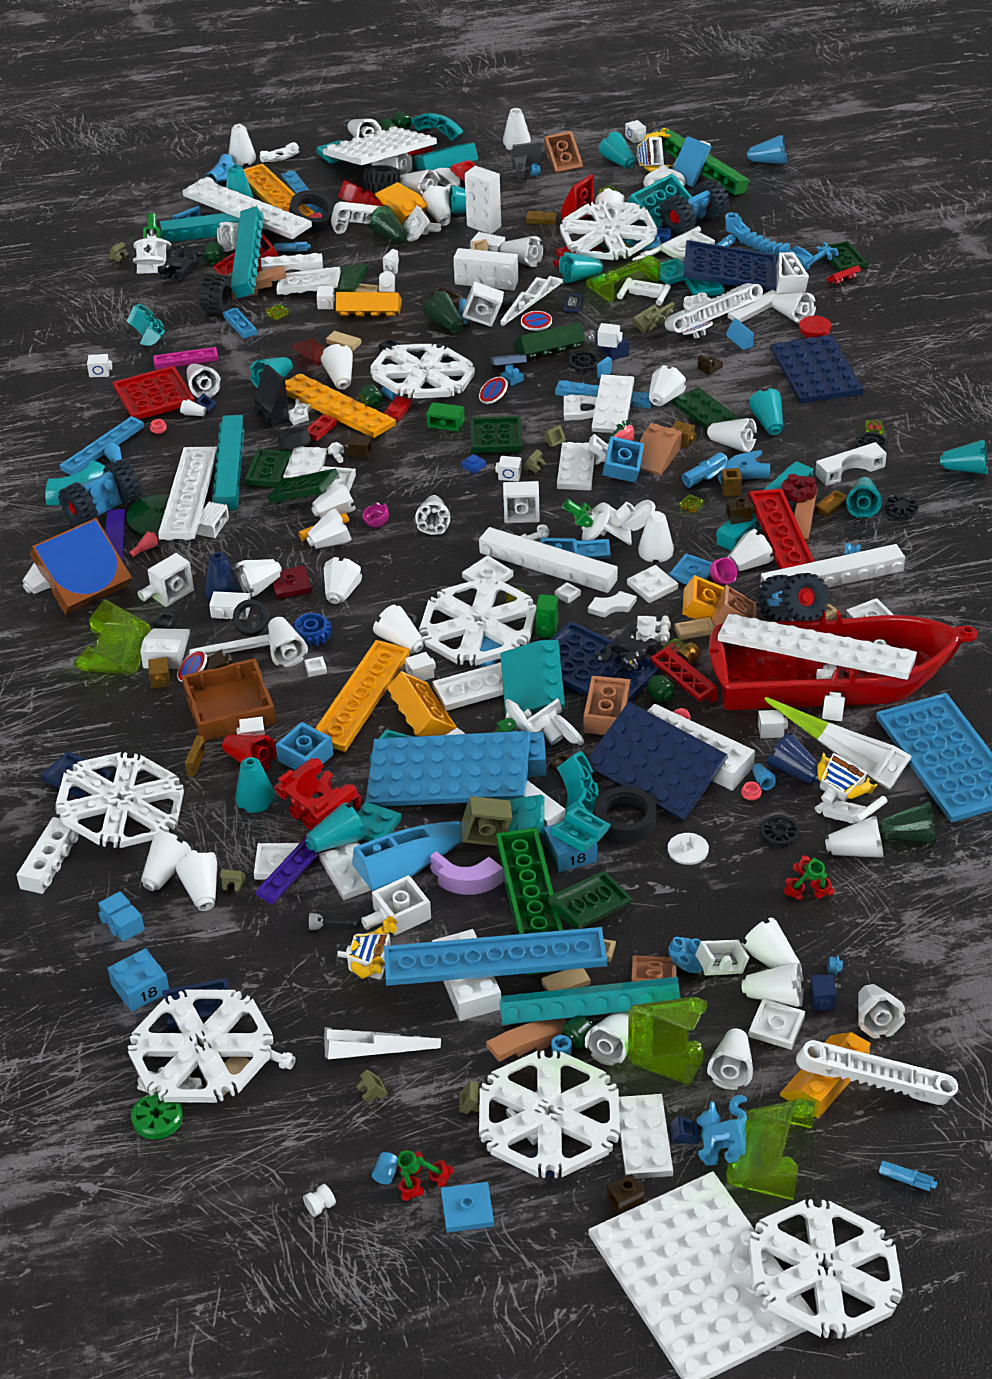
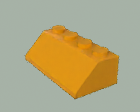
[336,292,402,317]
[387,671,457,737]
[780,1032,871,1119]

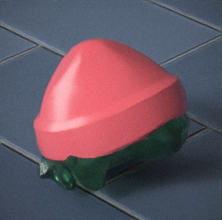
[605,420,635,443]

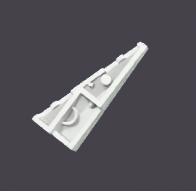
[501,276,563,326]
[324,1027,441,1059]

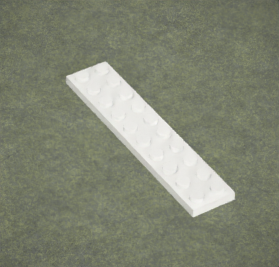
[183,179,312,239]
[158,447,218,540]
[718,614,917,680]

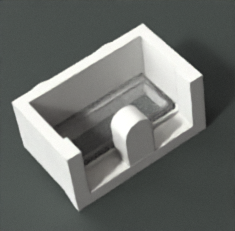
[695,940,749,975]

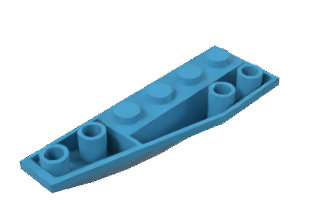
[352,822,462,892]

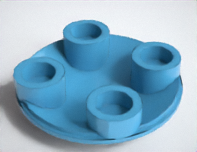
[632,236,661,251]
[668,937,704,973]

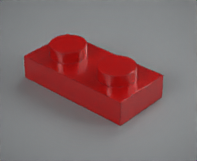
[826,265,861,284]
[383,396,412,423]
[307,414,337,441]

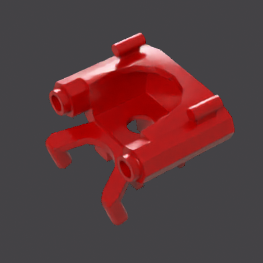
[275,758,362,831]

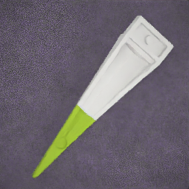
[765,697,911,790]

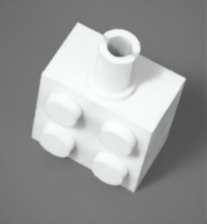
[138,553,194,607]
[361,875,431,936]

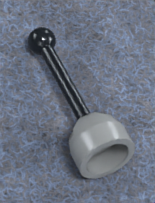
[309,913,360,930]

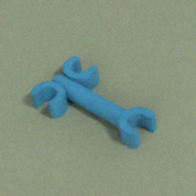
[801,242,838,271]

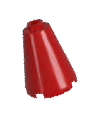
[222,734,277,772]

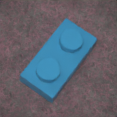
[573,539,611,559]

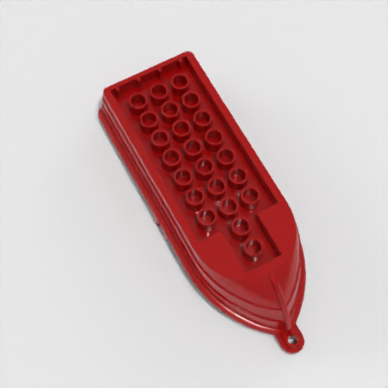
[709,610,977,710]

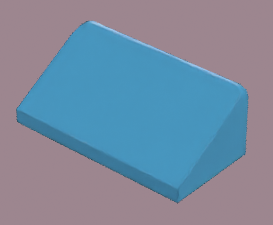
[172,206,201,220]
[726,318,754,350]
[541,538,577,553]

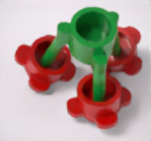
[783,855,835,900]
[397,1150,454,1201]

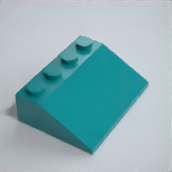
[412,143,478,171]
[626,174,692,228]
[500,640,565,717]

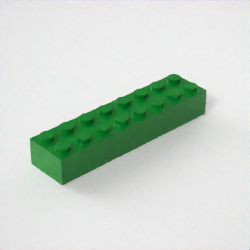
[496,828,563,975]

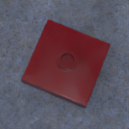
[272,565,312,599]

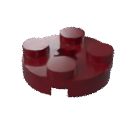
[781,474,817,503]

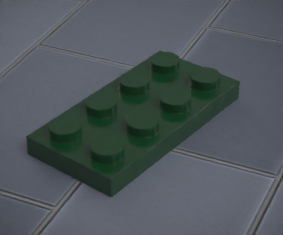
[672,387,740,430]
[267,468,339,503]
[548,871,633,929]

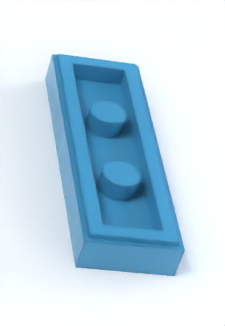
[223,307,257,339]

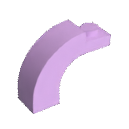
[430,851,504,895]

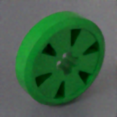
[131,1093,183,1140]

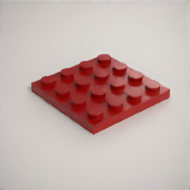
[112,365,195,420]

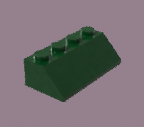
[513,322,586,359]

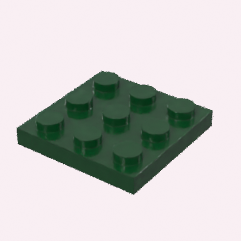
[471,416,522,453]

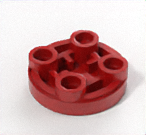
[799,315,831,339]

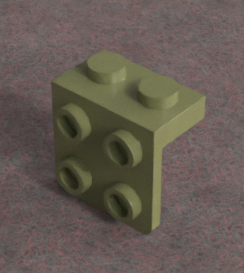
[631,302,675,335]

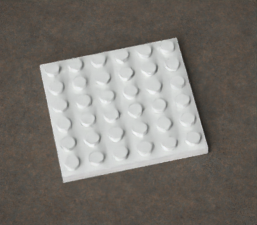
[323,127,437,165]

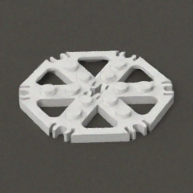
[560,200,657,260]
[370,344,475,398]
[419,578,536,666]
[55,752,184,848]
[128,990,273,1103]
[479,1051,620,1178]
[748,1199,903,1339]

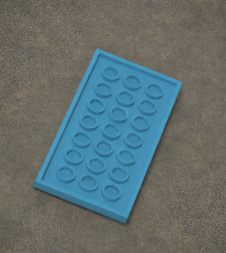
[876,693,992,823]
[365,731,531,807]

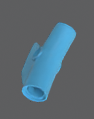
[205,154,234,183]
[717,450,770,483]
[682,453,728,488]

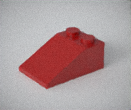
[561,174,594,221]

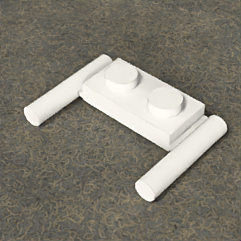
[617,278,671,306]
[815,796,887,823]

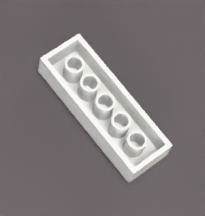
[648,704,755,791]

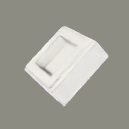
[555,582,581,603]
[304,656,327,677]

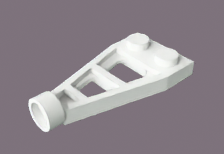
[564,395,630,420]

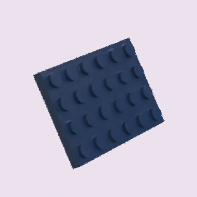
[683,240,777,292]
[770,335,863,404]
[550,621,661,702]
[587,701,728,821]

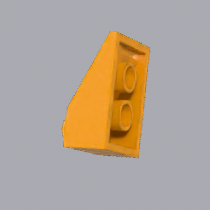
[375,182,428,227]
[682,575,724,620]

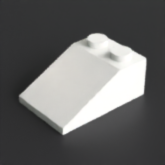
[140,628,190,669]

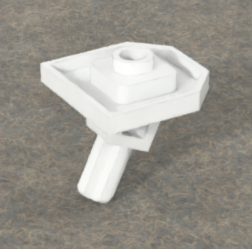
[402,206,441,242]

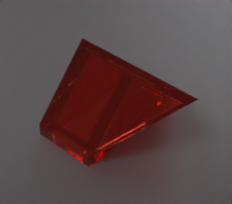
[291,338,326,366]

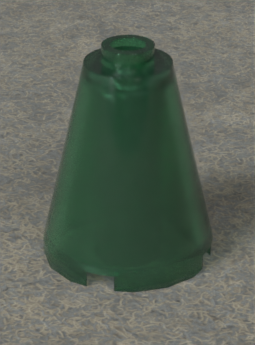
[368,205,408,243]
[423,291,464,332]
[879,802,937,843]

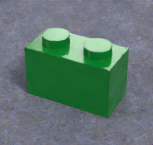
[427,402,465,431]
[536,594,558,638]

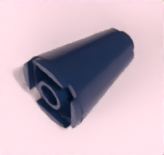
[204,552,241,601]
[767,732,819,784]

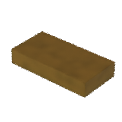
[526,211,557,224]
[814,490,847,518]
[185,735,206,777]

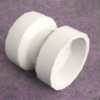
[303,1184,336,1217]

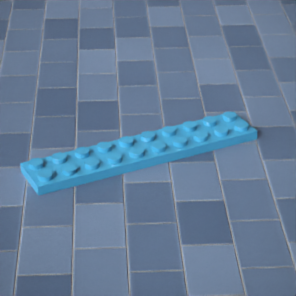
[384,927,607,986]

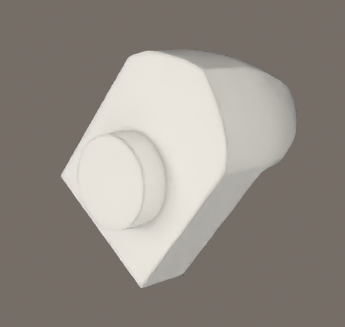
[379,271,395,292]

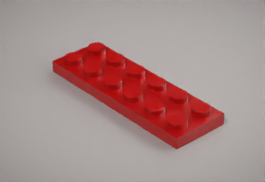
[748,489,815,570]

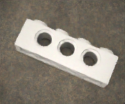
[17,817,79,894]

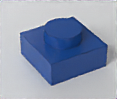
[655,228,671,242]
[462,454,486,474]

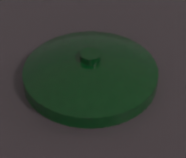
[127,492,170,541]

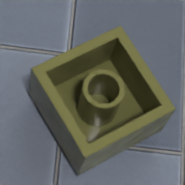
[460,796,512,846]

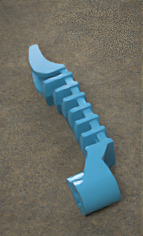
[725,213,813,266]

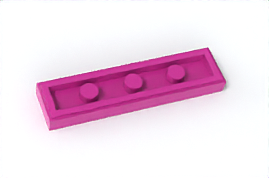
[153,347,219,369]

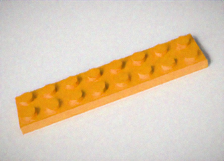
[243,164,315,217]
[285,373,396,438]
[315,640,410,752]

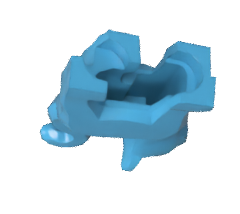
[696,1095,747,1166]

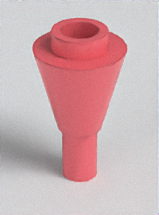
[128,531,159,558]

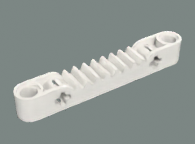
[665,283,763,333]
[796,1040,958,1105]

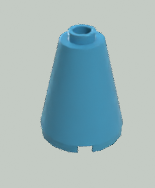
[747,135,787,164]

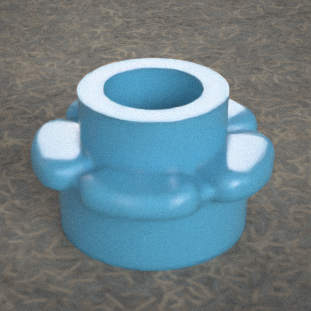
[529,163,541,177]
[827,955,843,977]

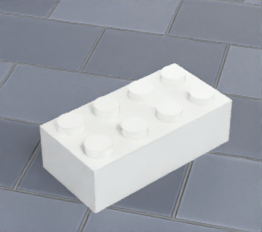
[465,166,501,234]
[454,248,518,290]
[432,929,501,1021]

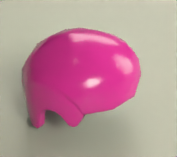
[362,502,389,528]
[710,557,737,586]

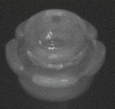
[584,329,595,344]

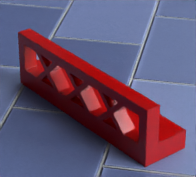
[650,646,718,703]

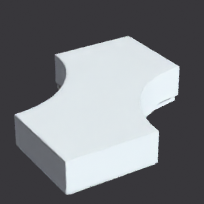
[289,399,313,425]
[588,591,636,618]

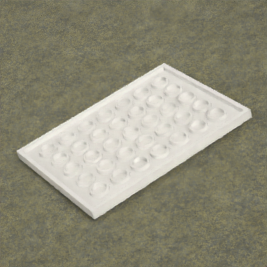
[589,1172,815,1379]

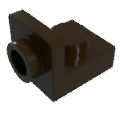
[698,355,723,375]

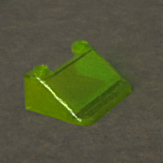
[586,255,660,303]
[73,599,151,674]
[628,997,707,1085]
[726,1099,816,1200]

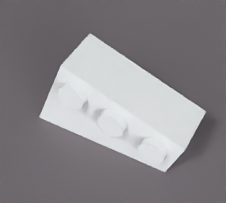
[776,252,809,293]

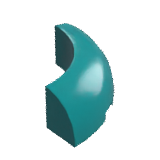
[411,113,463,141]
[126,303,165,346]
[45,460,105,505]
[557,751,599,814]

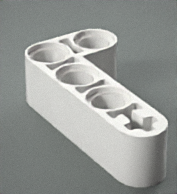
[331,202,392,234]

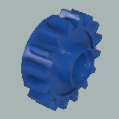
[292,613,332,647]

